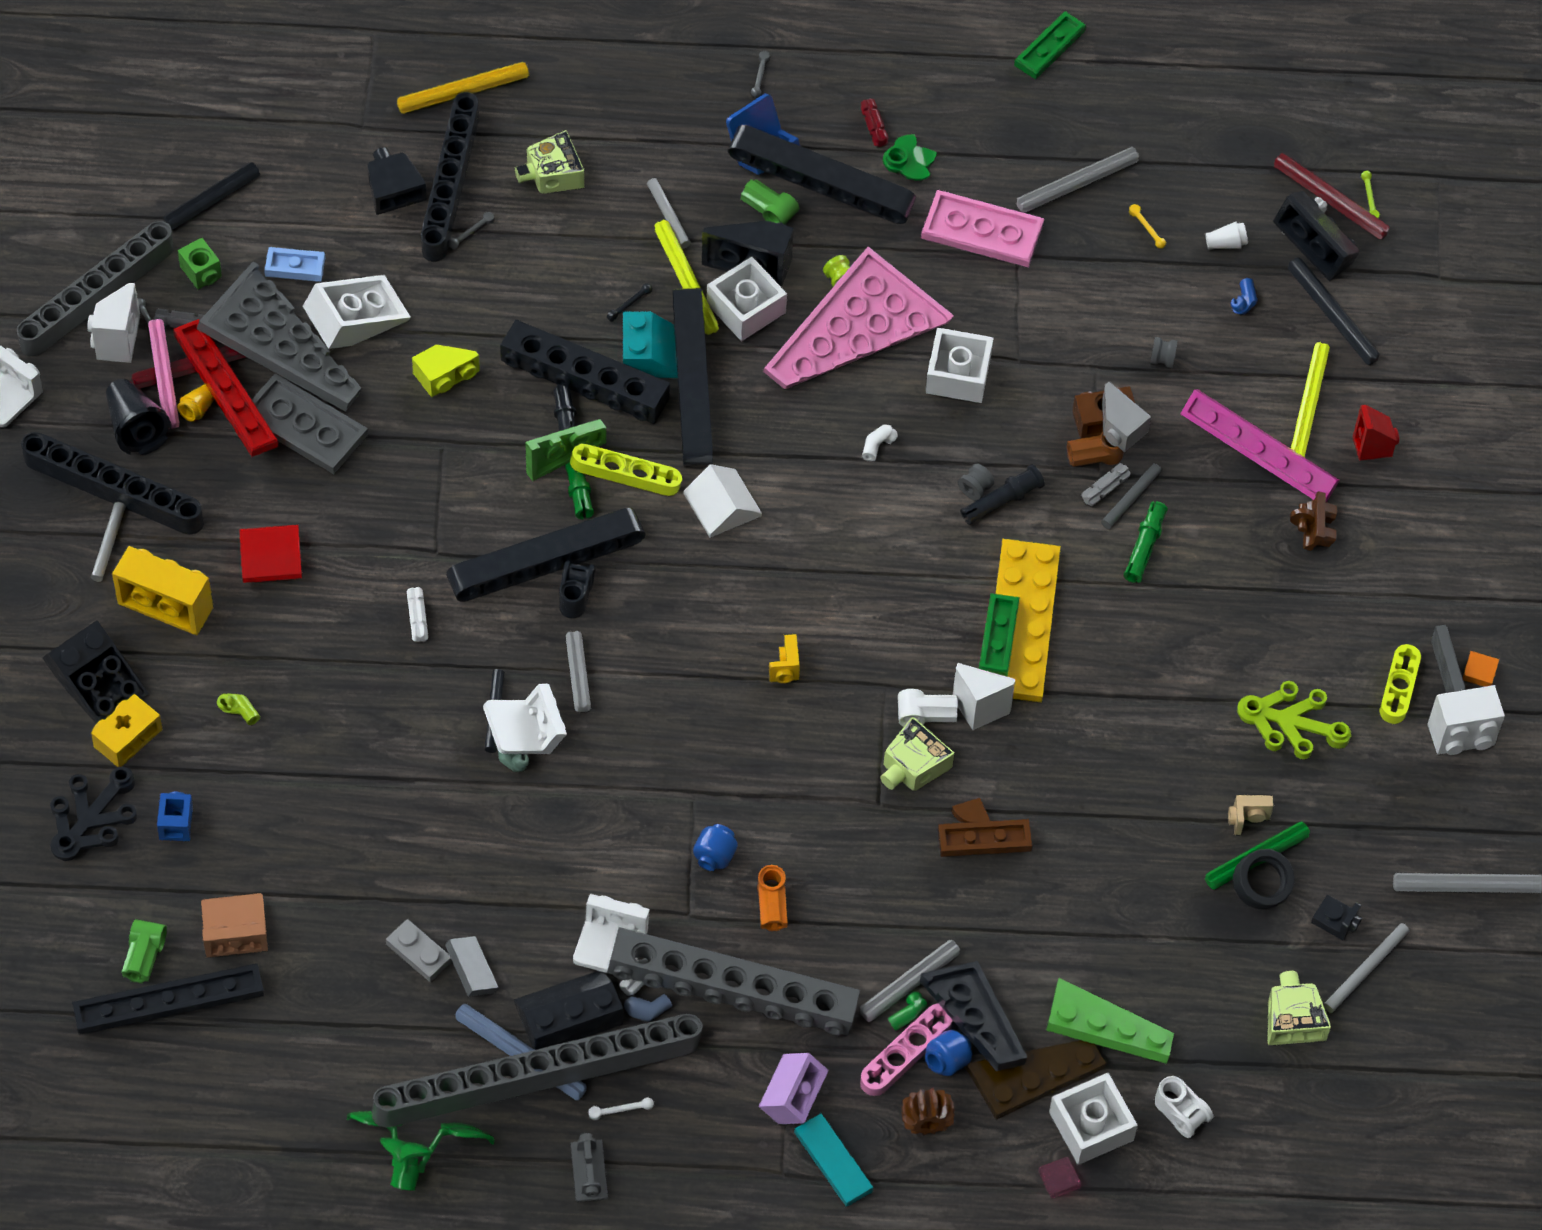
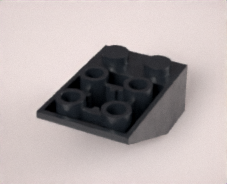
[43,620,149,724]

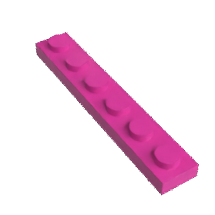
[1180,389,1340,502]

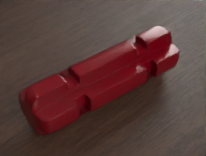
[860,98,889,148]

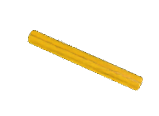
[397,62,529,113]

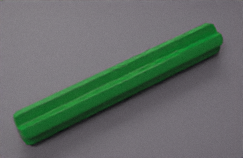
[1205,822,1310,889]

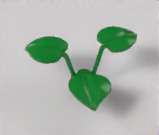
[347,1111,495,1191]

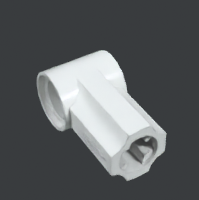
[898,689,957,727]

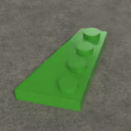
[1046,978,1174,1064]

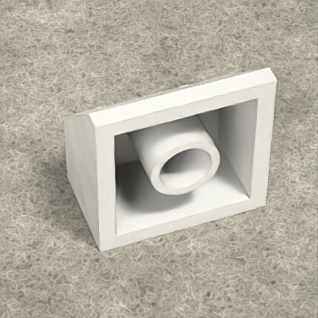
[87,283,140,363]

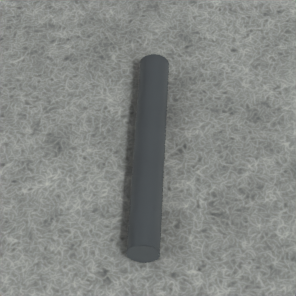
[1101,463,1162,529]

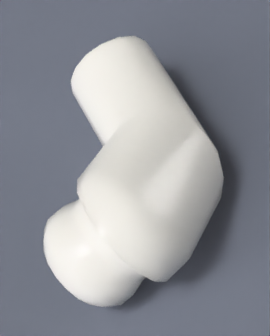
[862,424,898,461]

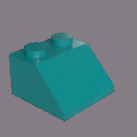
[623,312,678,378]

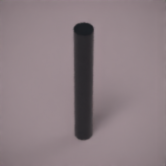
[484,669,505,753]

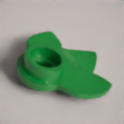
[883,134,937,181]

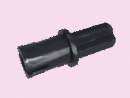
[554,384,577,431]

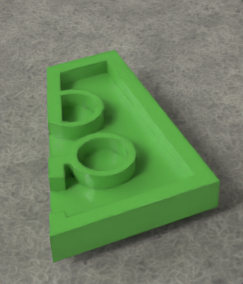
[525,419,606,482]

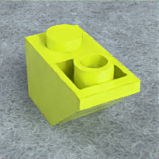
[412,344,480,397]

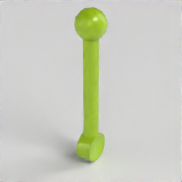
[1361,171,1380,218]

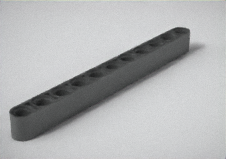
[372,1014,702,1128]

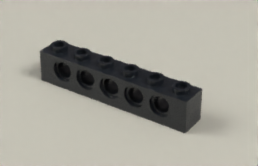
[500,319,670,424]

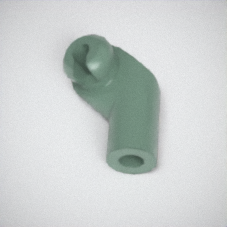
[498,751,529,772]

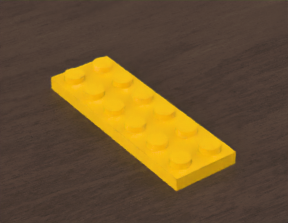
[995,539,1060,703]

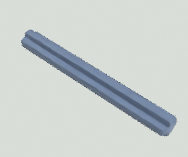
[455,1004,587,1100]

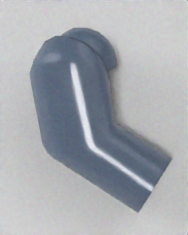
[624,994,672,1022]

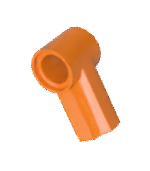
[757,865,788,931]

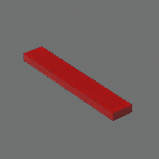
[173,319,278,457]

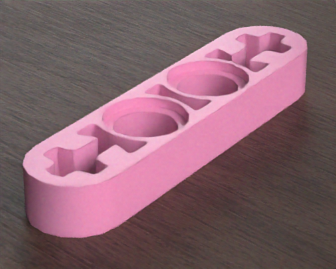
[860,1004,953,1096]

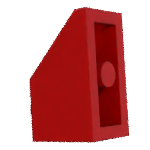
[1353,405,1399,461]

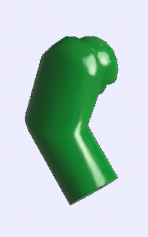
[888,992,927,1031]

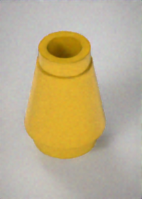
[177,384,215,422]

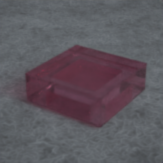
[1038,1156,1081,1199]

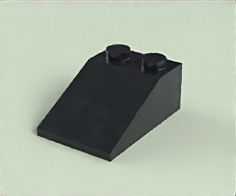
[702,221,794,287]

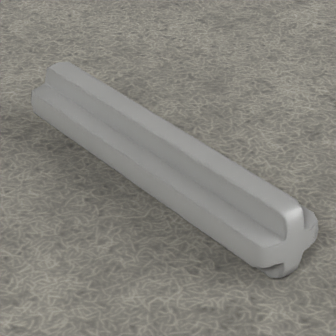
[566,631,591,713]

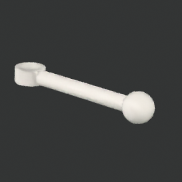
[589,1097,654,1120]

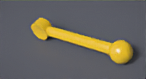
[1129,204,1166,249]

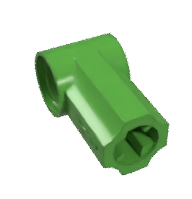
[741,179,800,224]
[122,919,167,983]

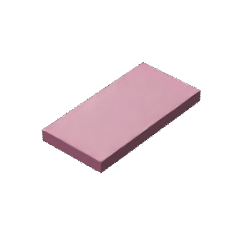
[921,190,1044,267]

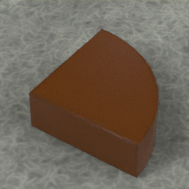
[951,797,990,823]

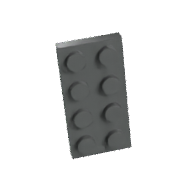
[252,373,368,474]

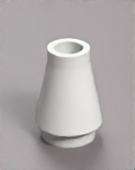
[1205,221,1248,250]

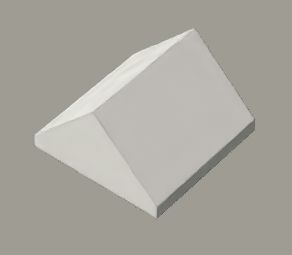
[684,464,762,538]
[953,663,1016,730]

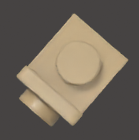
[1228,795,1273,835]

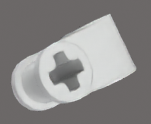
[1155,1076,1213,1138]

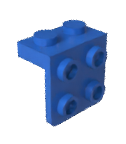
[726,94,800,175]

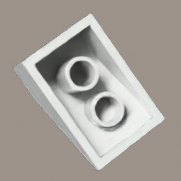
[303,275,410,349]

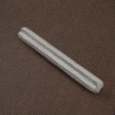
[1016,147,1139,213]
[1393,873,1542,893]

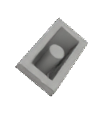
[1102,382,1151,452]

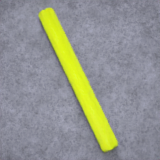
[654,220,719,335]
[1291,342,1330,458]

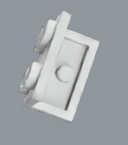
[0,345,43,427]
[483,684,567,754]
[573,894,649,974]

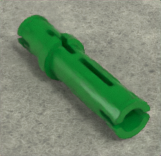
[1123,501,1168,583]

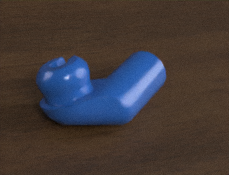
[1231,278,1257,315]

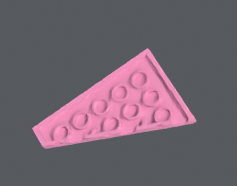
[763,247,954,389]

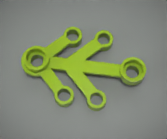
[1237,681,1351,759]

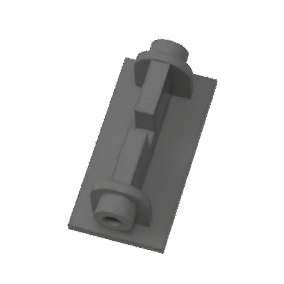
[570,1133,608,1202]

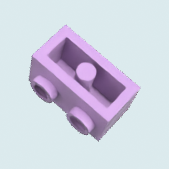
[759,1053,828,1124]

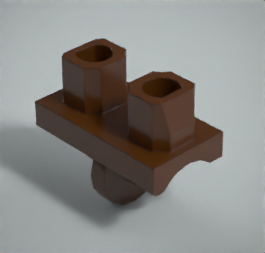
[1290,491,1337,551]

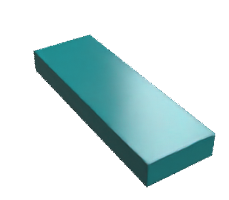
[794,1113,873,1207]

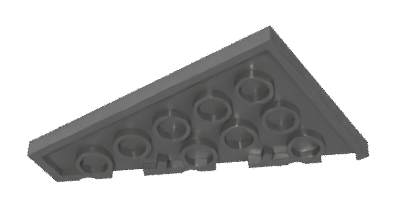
[197,262,361,412]

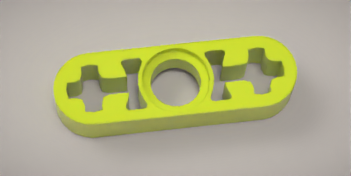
[1380,644,1421,724]

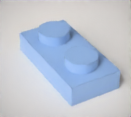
[265,247,325,282]

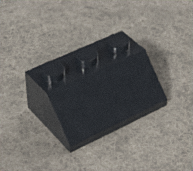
[1272,191,1360,282]
[514,971,623,1050]

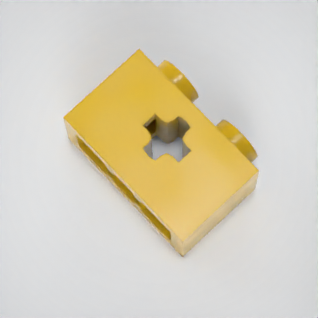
[91,694,163,767]

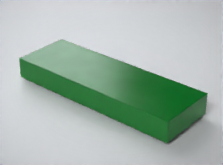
[1014,11,1086,80]
[978,593,1020,677]

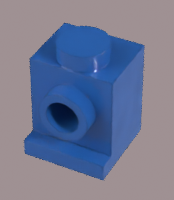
[157,791,193,841]

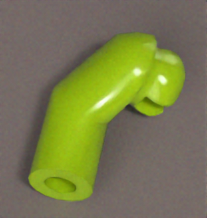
[217,693,260,725]

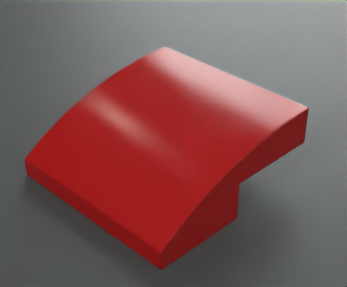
[240,525,302,583]

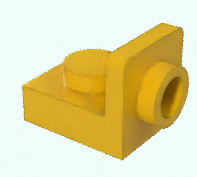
[769,634,799,683]

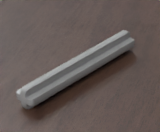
[860,940,960,1022]

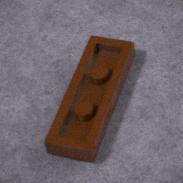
[938,819,1032,857]

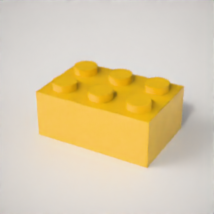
[112,546,213,636]

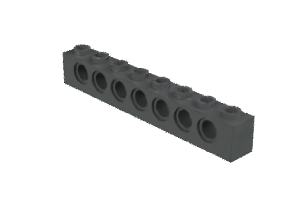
[607,927,860,1036]

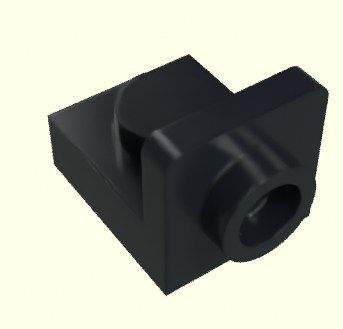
[1311,895,1362,940]

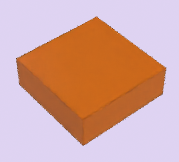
[1463,651,1499,687]

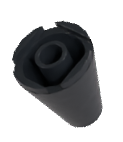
[106,379,172,455]

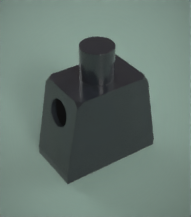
[367,147,427,215]

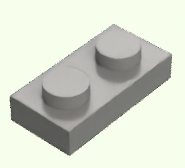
[386,919,452,982]

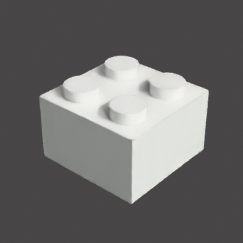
[707,257,787,341]
[925,328,994,403]
[1428,685,1505,755]
[1049,1073,1138,1165]

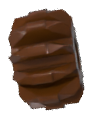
[901,1088,955,1136]

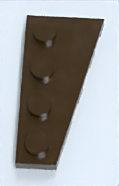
[966,1040,1106,1120]

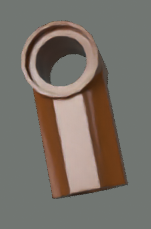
[1067,432,1124,467]

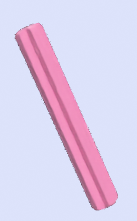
[148,319,179,429]

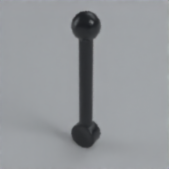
[607,283,652,322]

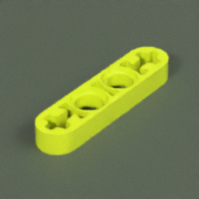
[570,444,682,496]

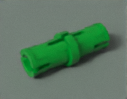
[565,462,594,519]

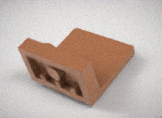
[201,893,268,958]

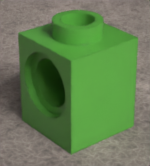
[178,238,222,290]

